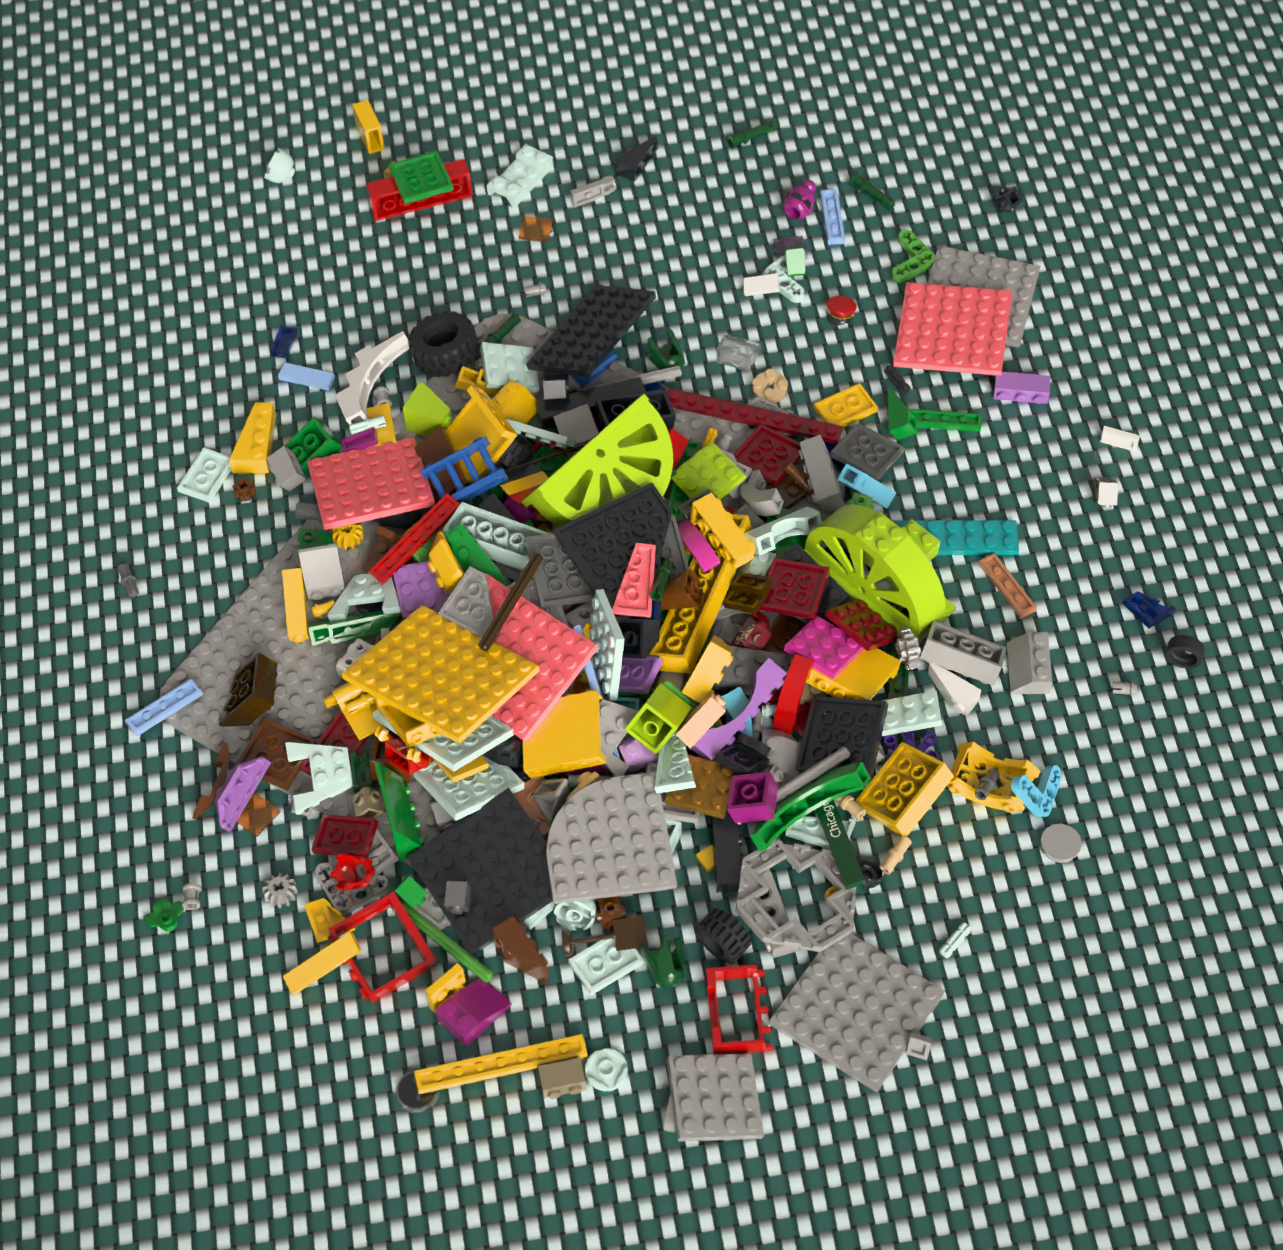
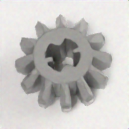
[262,872,298,909]

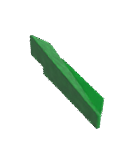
[308,611,401,646]

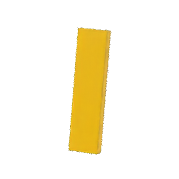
[283,932,362,995]

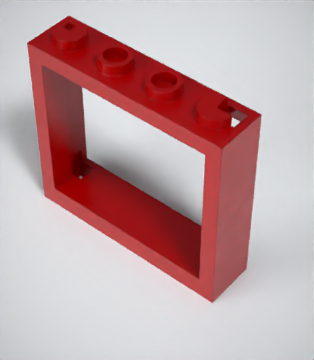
[327,892,436,1004]

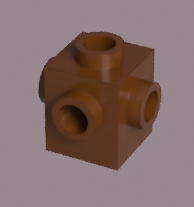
[596,896,626,930]

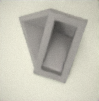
[532,778,569,826]

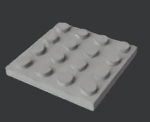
[667,1054,764,1141]

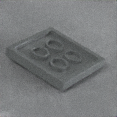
[830,423,905,481]

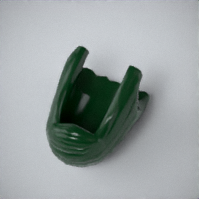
[645,329,685,370]
[640,935,685,989]

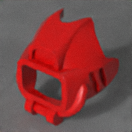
[330,853,376,891]

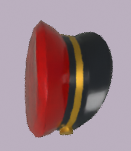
[826,295,857,326]

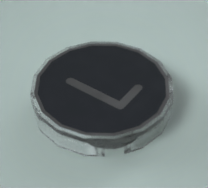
[396,1070,439,1113]

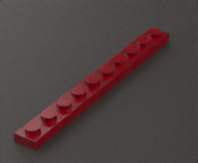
[667,388,843,444]

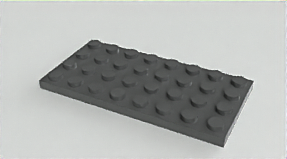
[524,515,689,609]

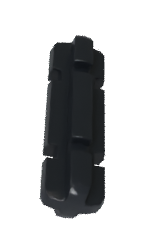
[884,365,911,394]

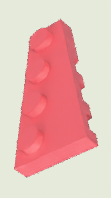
[612,543,656,618]

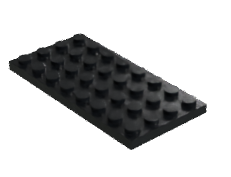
[526,284,656,378]

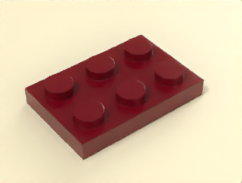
[311,814,379,858]

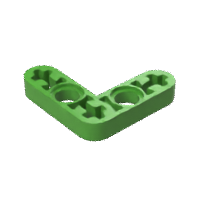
[892,230,935,283]

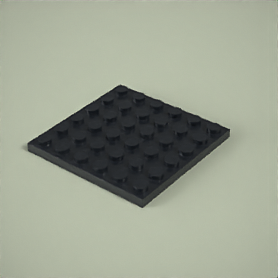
[407,788,553,956]

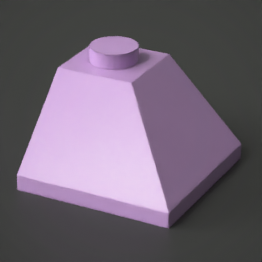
[618,734,659,773]

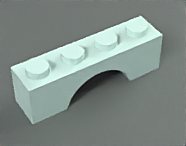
[744,507,822,555]

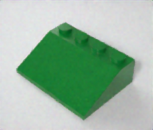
[374,763,425,862]

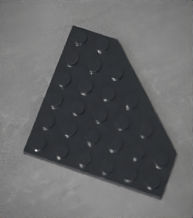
[553,483,672,623]

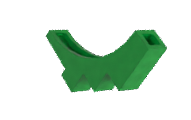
[750,761,871,852]

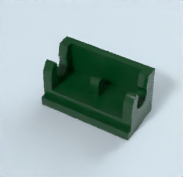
[350,752,375,794]

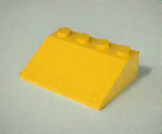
[855,742,954,837]

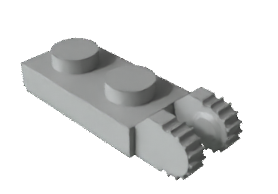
[571,176,615,207]

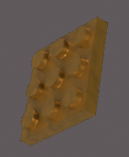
[665,755,739,819]

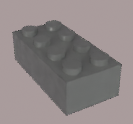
[711,645,789,695]

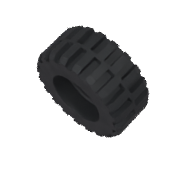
[408,311,479,377]

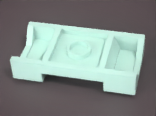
[487,144,553,208]

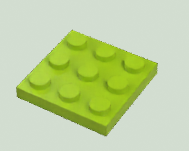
[671,440,746,500]

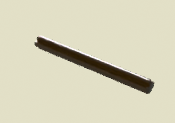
[478,553,543,652]

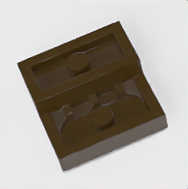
[723,572,773,614]

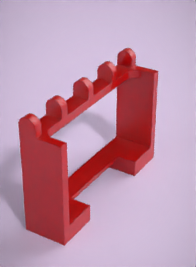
[706,965,773,1055]

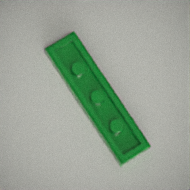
[909,409,982,432]

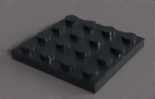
[795,696,889,779]

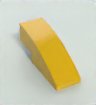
[455,366,501,396]

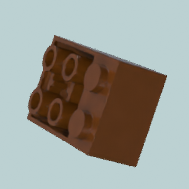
[492,916,549,984]

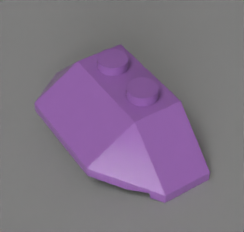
[214,757,271,832]

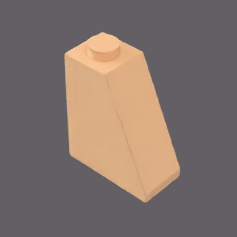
[676,692,727,748]

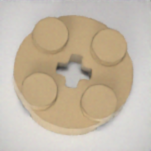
[752,369,788,403]

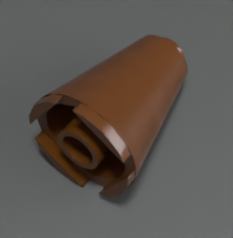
[652,569,704,610]

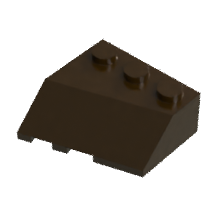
[219,653,278,727]

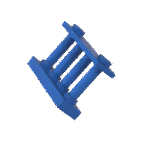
[420,436,509,504]

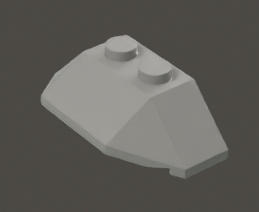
[761,729,801,782]

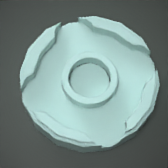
[585,1048,628,1091]

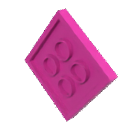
[784,615,864,679]

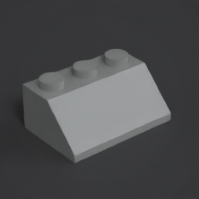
[1006,632,1052,694]

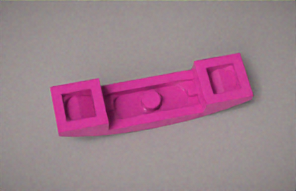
[677,520,720,572]

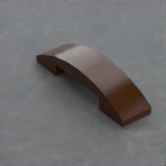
[192,742,229,820]

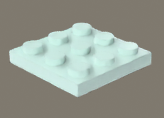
[480,342,540,393]

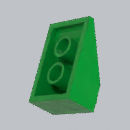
[284,417,342,473]

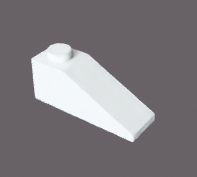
[928,663,981,716]

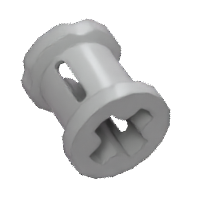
[373,387,392,406]
[182,883,201,910]

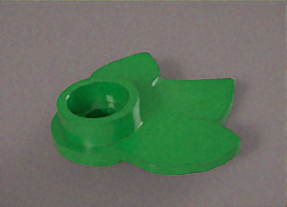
[298,529,333,550]
[143,898,184,932]

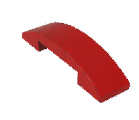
[773,654,815,735]

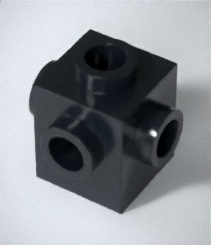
[992,186,1023,212]

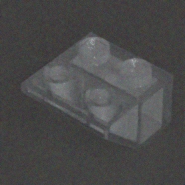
[717,334,762,372]

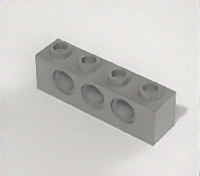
[755,871,797,958]

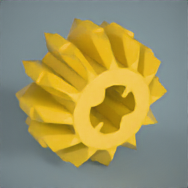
[332,523,364,550]

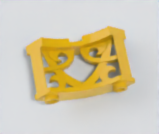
[947,741,1040,813]

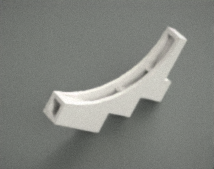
[335,331,410,425]

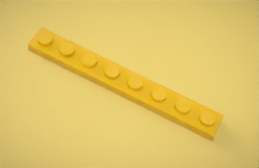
[414,1034,587,1094]

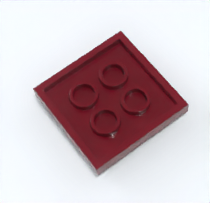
[733,424,801,485]
[759,558,830,619]
[825,599,898,651]

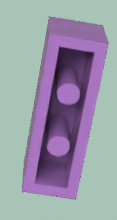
[993,372,1051,404]

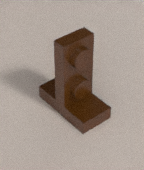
[362,525,401,573]

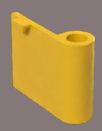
[331,682,385,741]

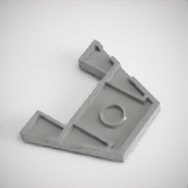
[599,700,638,777]

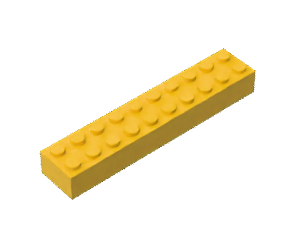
[649,514,753,674]

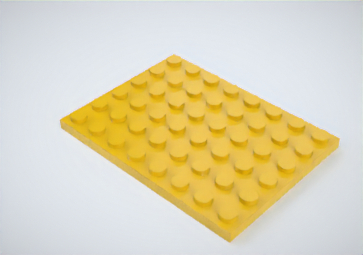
[342,605,540,744]

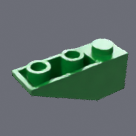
[886,387,917,440]

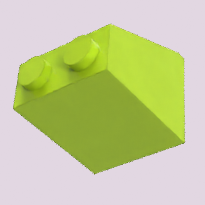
[403,381,452,437]
[625,683,692,754]

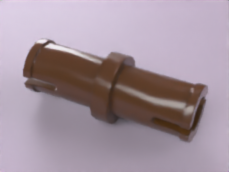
[783,461,814,496]

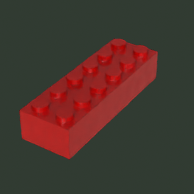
[366,159,472,221]

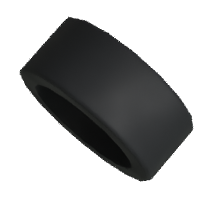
[1166,635,1205,669]

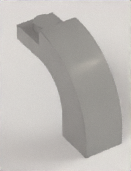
[740,470,784,516]

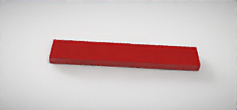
[368,493,460,585]

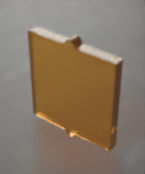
[519,216,553,242]
[236,793,280,837]

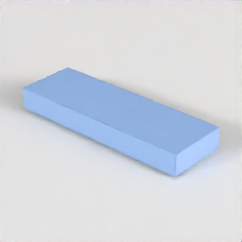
[278,362,335,391]

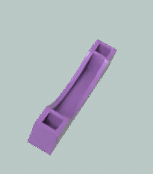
[690,658,787,761]

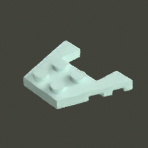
[328,573,401,621]
[286,742,353,815]

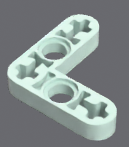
[765,249,805,303]

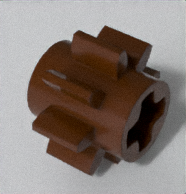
[233,478,256,502]

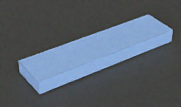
[820,189,845,245]
[125,678,203,737]

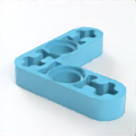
[1011,765,1062,817]

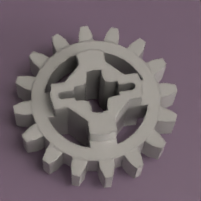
[895,627,921,670]

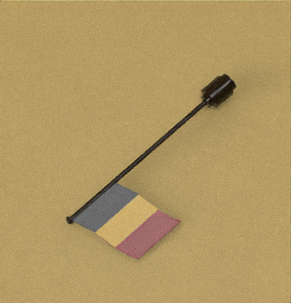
[485,441,589,506]

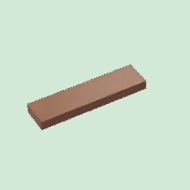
[978,553,1037,619]

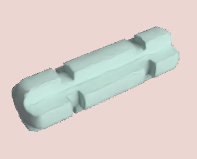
[939,923,971,958]

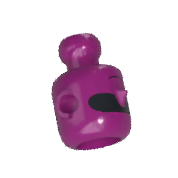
[783,179,816,220]

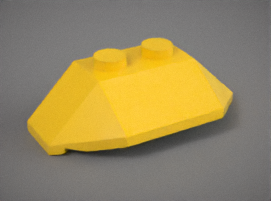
[427,531,465,595]

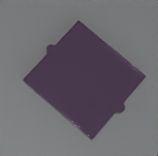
[773,236,807,260]

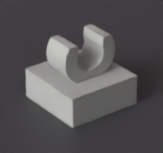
[906,1033,933,1060]

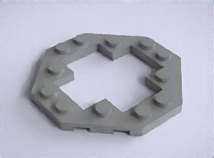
[736,840,856,952]

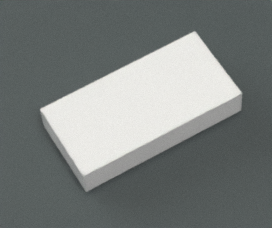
[744,273,779,296]
[1100,426,1140,452]

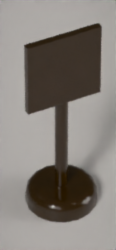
[561,915,648,958]

